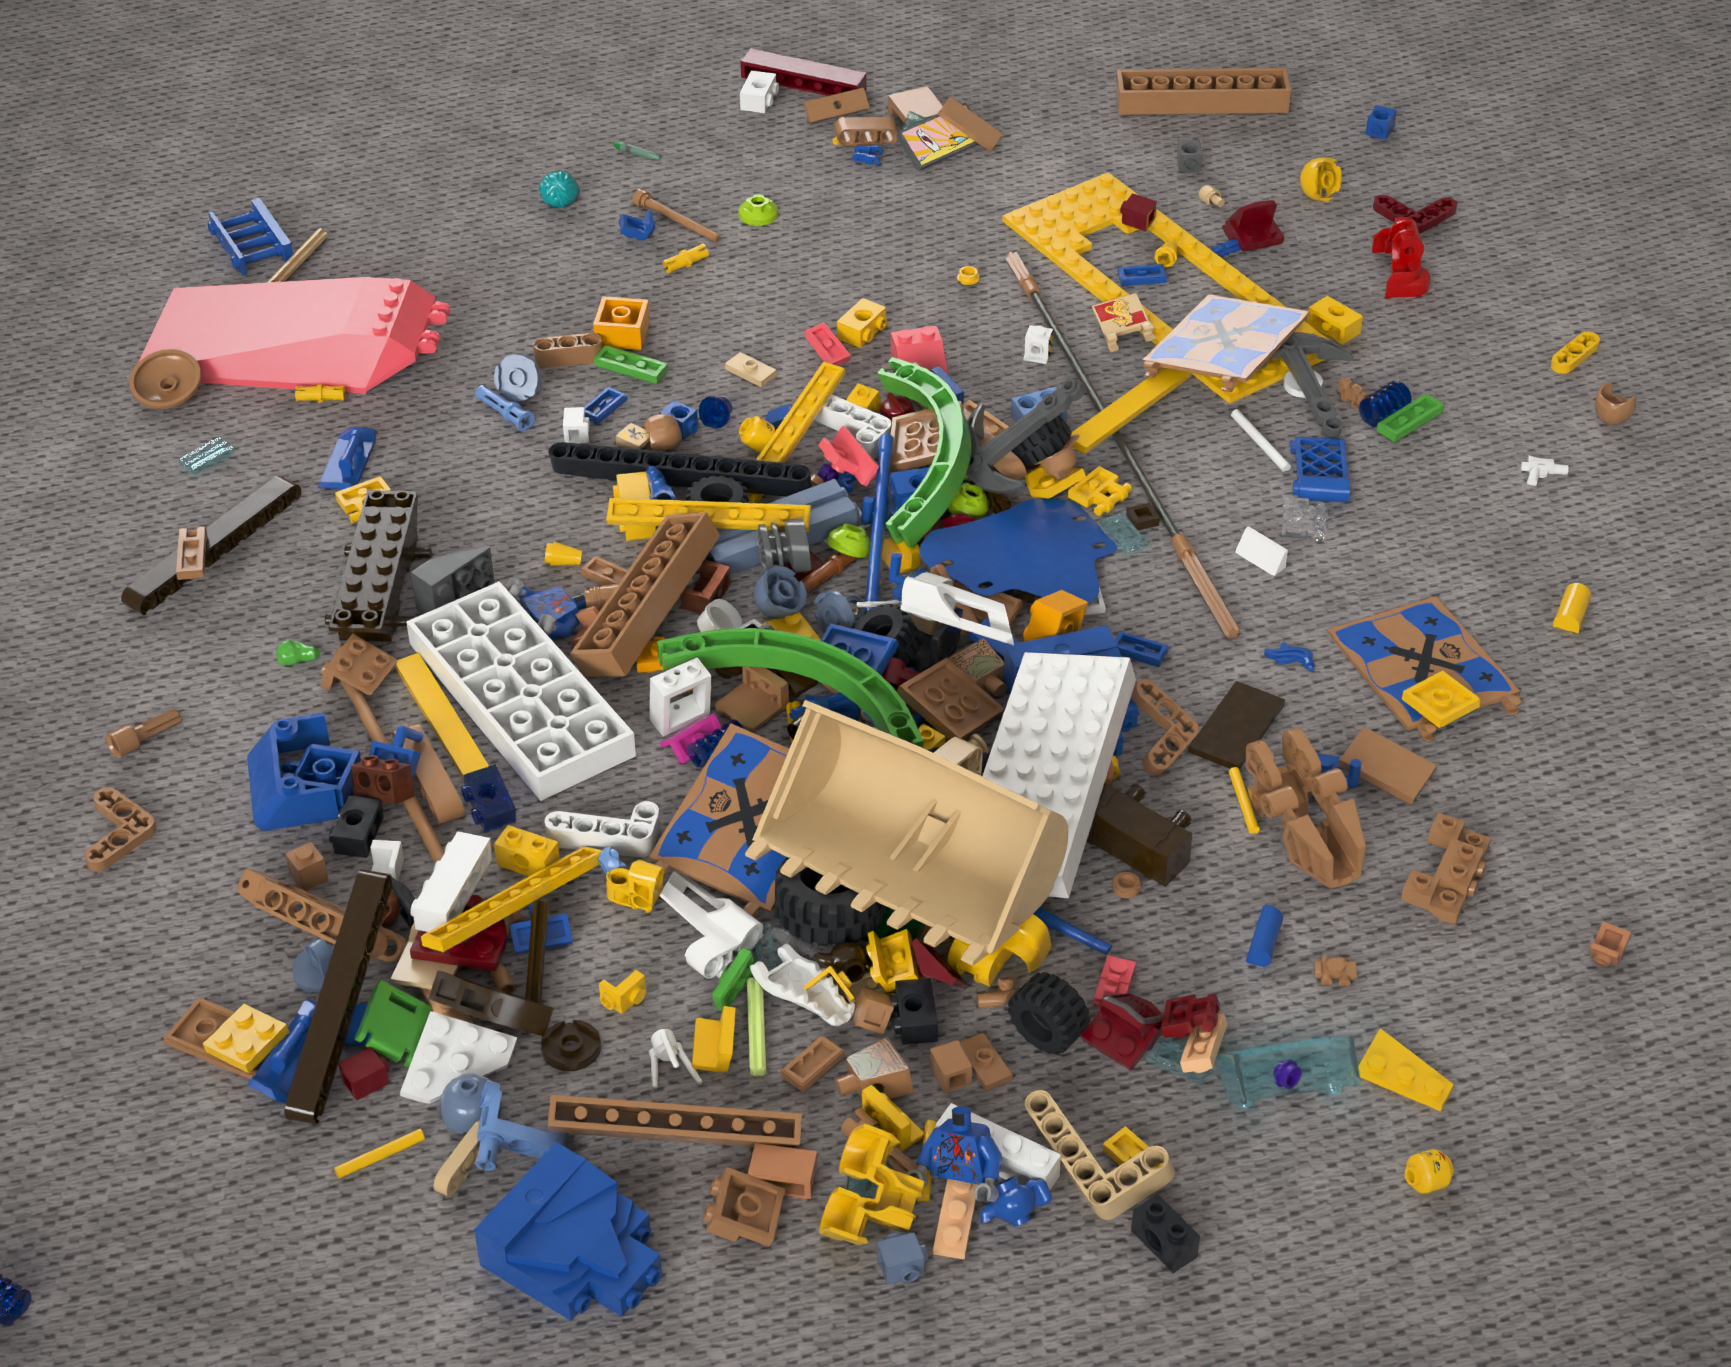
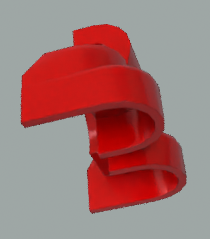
[1371,217,1430,298]

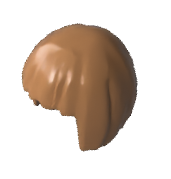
[1595,382,1636,425]
[644,414,682,452]

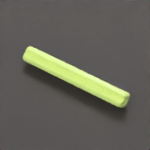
[747,977,766,1076]

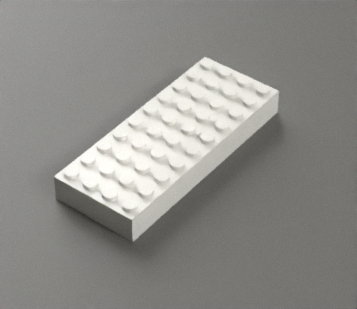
[407,582,636,801]
[982,652,1136,898]

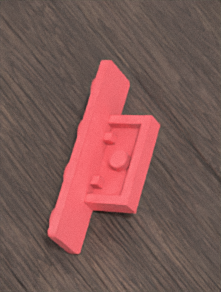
[818,426,879,486]

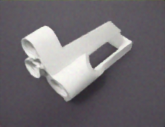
[900,572,1014,645]
[660,870,764,979]

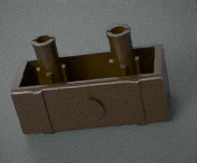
[1086,783,1192,887]

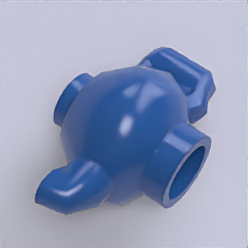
[980,1176,1052,1227]

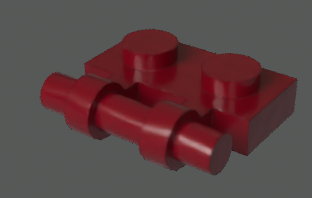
[1161,994,1220,1038]

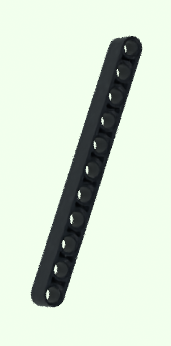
[548,442,812,497]

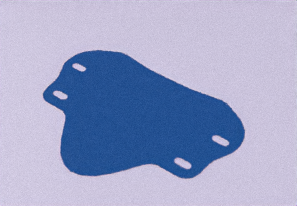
[919,498,1117,604]

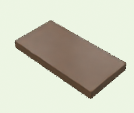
[163,997,271,1080]

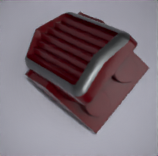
[1222,199,1285,252]
[1081,993,1163,1071]

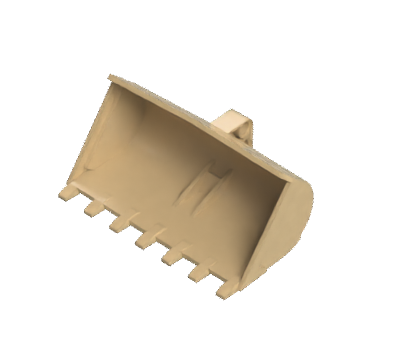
[745,700,1068,966]

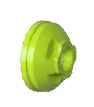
[738,194,779,226]
[947,483,989,520]
[826,523,871,558]

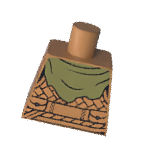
[947,639,1007,697]
[835,1037,914,1099]

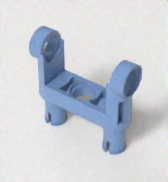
[475,1080,568,1171]

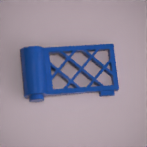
[1290,437,1350,502]

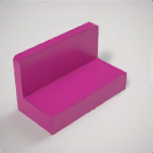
[659,713,725,764]

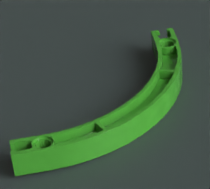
[877,357,971,548]
[657,628,923,748]

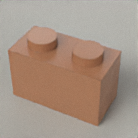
[748,1143,817,1199]

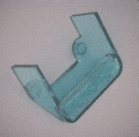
[1216,1036,1361,1108]

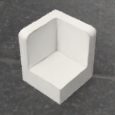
[371,840,404,881]

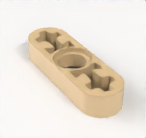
[434,1120,480,1197]

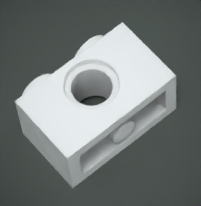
[740,71,779,113]

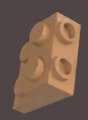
[702,1167,785,1247]

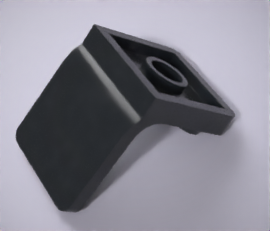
[906,607,963,673]

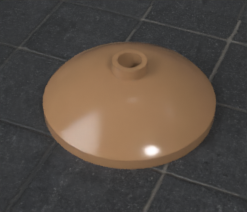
[129,349,202,409]

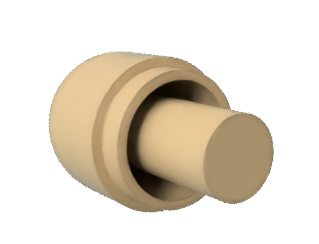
[1199,185,1225,207]

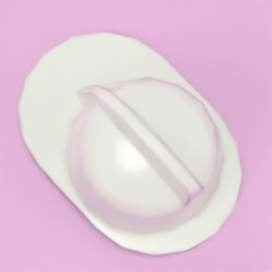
[697,599,742,632]

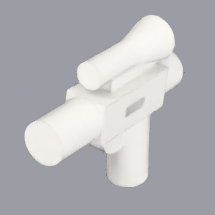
[1521,455,1568,486]

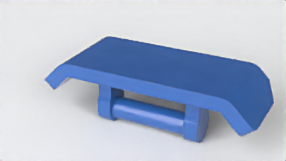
[318,427,376,490]
[248,999,317,1104]

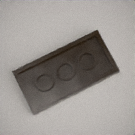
[1188,681,1285,770]

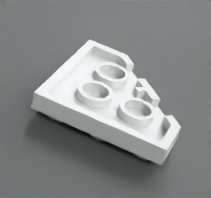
[400,1011,517,1104]

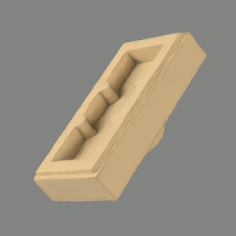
[725,352,777,387]

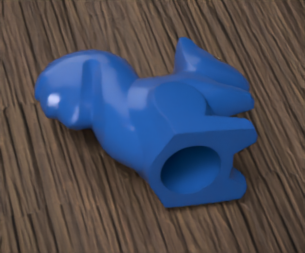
[646,466,676,500]

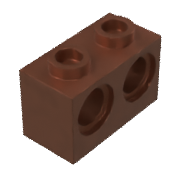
[351,755,414,805]

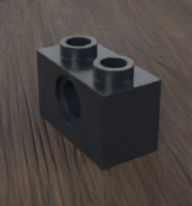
[329,795,384,858]
[890,978,938,1045]
[1131,1194,1200,1273]

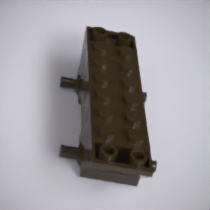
[325,490,432,642]

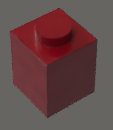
[1120,193,1157,232]
[338,1047,390,1101]

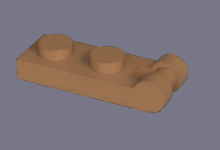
[176,526,207,580]

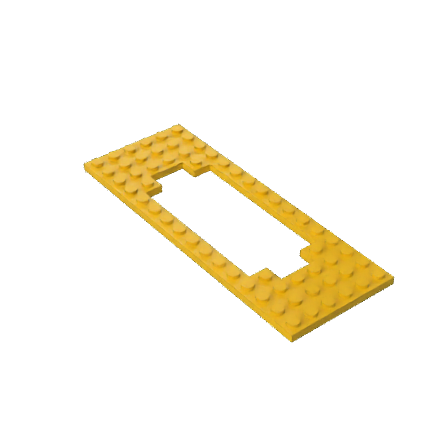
[1002,172,1329,404]

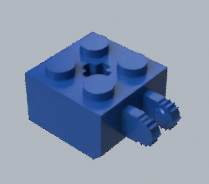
[280,744,361,811]

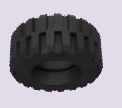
[775,857,885,946]

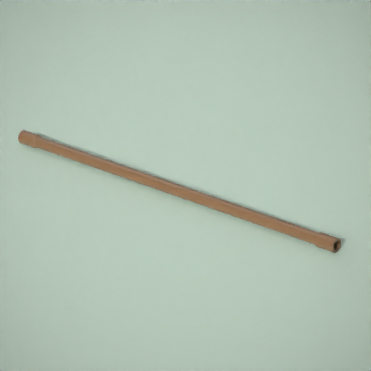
[339,679,516,993]

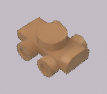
[1338,378,1369,408]
[1314,956,1357,986]

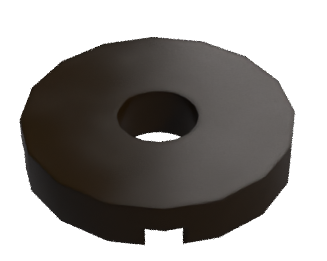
[541,1020,601,1071]

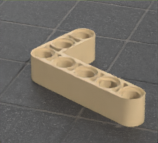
[1025,1090,1175,1220]

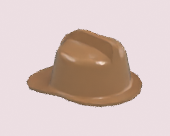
[1035,435,1079,479]

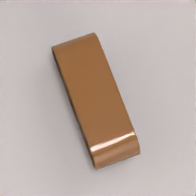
[834,117,898,146]
[533,333,603,368]

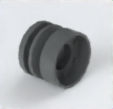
[757,517,811,573]

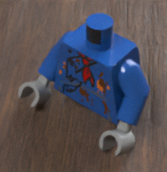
[506,578,586,641]
[906,1106,1002,1202]

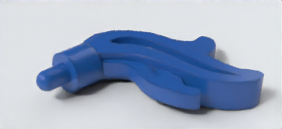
[1264,642,1315,672]

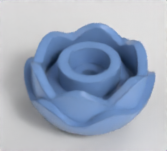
[598,846,626,875]

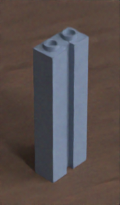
[706,479,859,574]

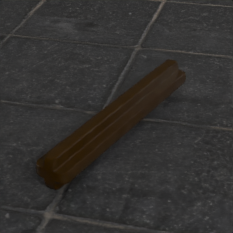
[525,900,549,1003]

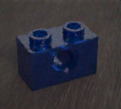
[461,764,516,833]

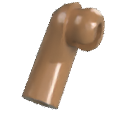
[977,977,1016,1008]

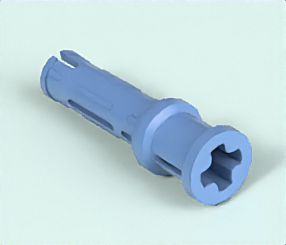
[475,385,535,432]

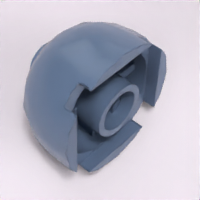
[754,566,807,619]
[440,1073,502,1134]

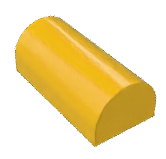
[1553,583,1591,633]

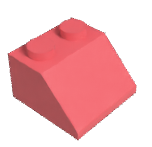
[891,326,948,374]

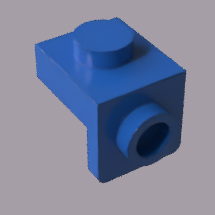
[619,211,656,240]

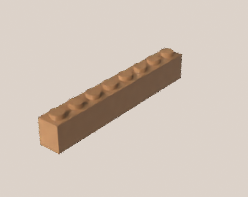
[548,1095,802,1149]

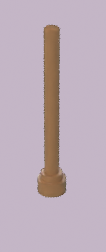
[632,188,720,242]

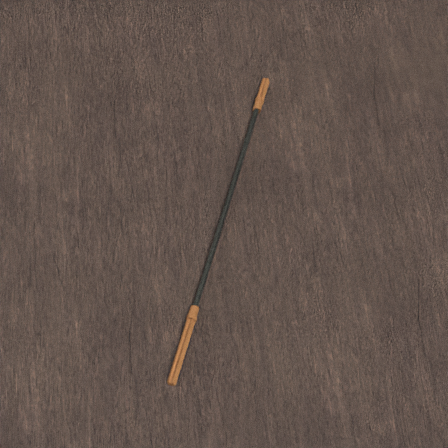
[1006,252,1240,639]

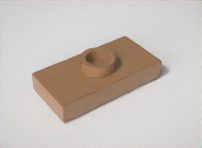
[959,1032,1013,1091]
[781,1035,844,1093]

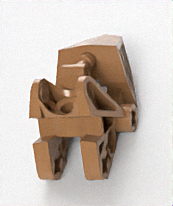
[1246,727,1366,889]

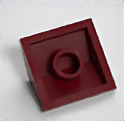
[912,939,970,990]

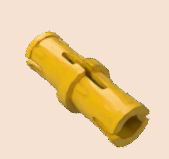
[662,243,709,274]
[295,384,346,403]

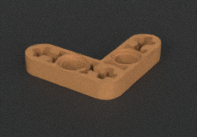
[1131,679,1199,775]
[84,787,156,871]

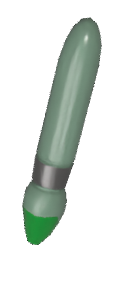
[614,142,661,160]

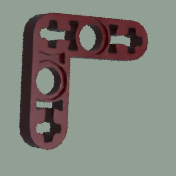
[1373,195,1457,233]

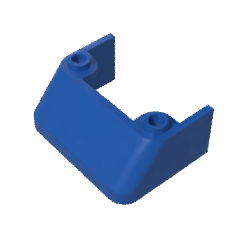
[247,712,339,830]

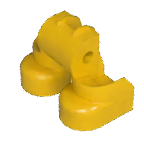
[948,914,1052,987]
[819,1123,925,1245]

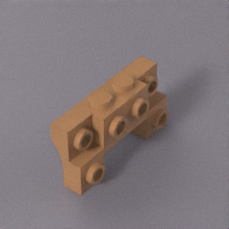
[1401,812,1491,925]

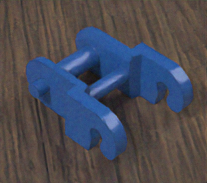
[852,145,883,165]

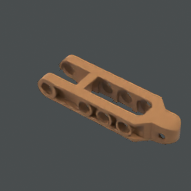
[236,869,407,963]

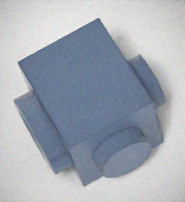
[877,1232,928,1285]

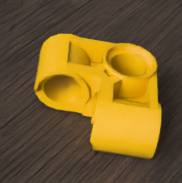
[606,859,664,913]

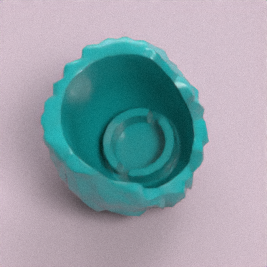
[538,170,580,208]

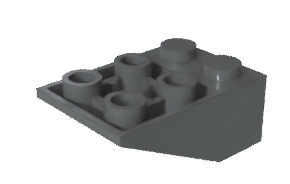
[411,545,495,614]

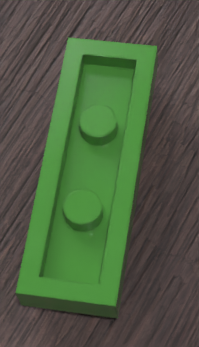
[594,345,668,384]
[1377,393,1445,442]

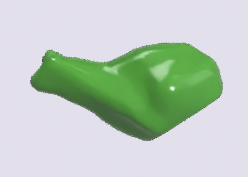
[276,640,320,665]

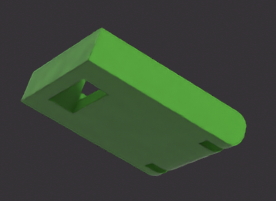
[355,980,432,1067]

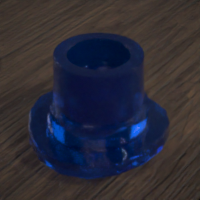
[699,396,732,429]

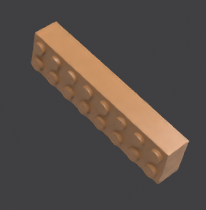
[1115,68,1291,115]
[570,512,720,677]

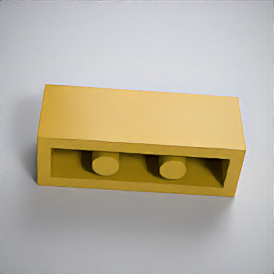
[613,472,656,541]

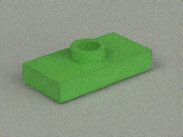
[712,948,755,1011]

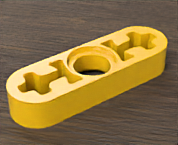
[1551,332,1600,374]

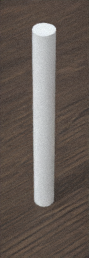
[1231,409,1291,472]

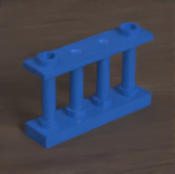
[207,198,293,276]

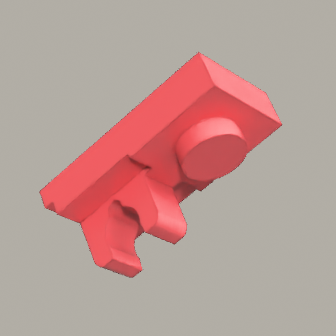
[804,322,851,366]
[1093,955,1136,1006]

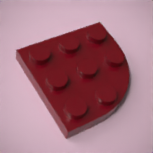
[410,895,507,971]

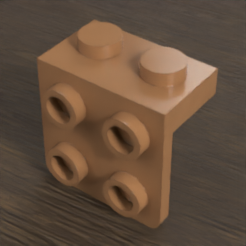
[320,634,397,695]
[715,667,789,732]

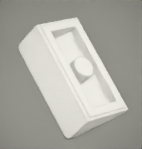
[1235,526,1288,576]

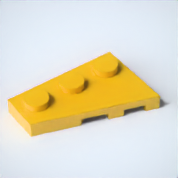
[1355,1028,1454,1111]

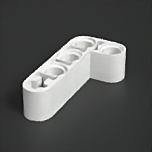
[814,395,891,459]
[544,801,660,858]

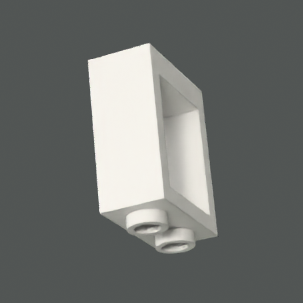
[650,658,711,737]

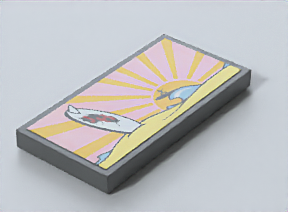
[896,103,978,171]

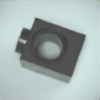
[1177,140,1202,172]

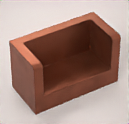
[681,560,731,614]

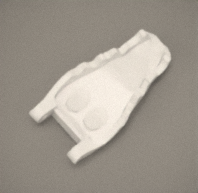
[750,944,855,1026]

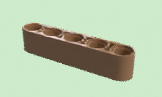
[392,723,465,826]

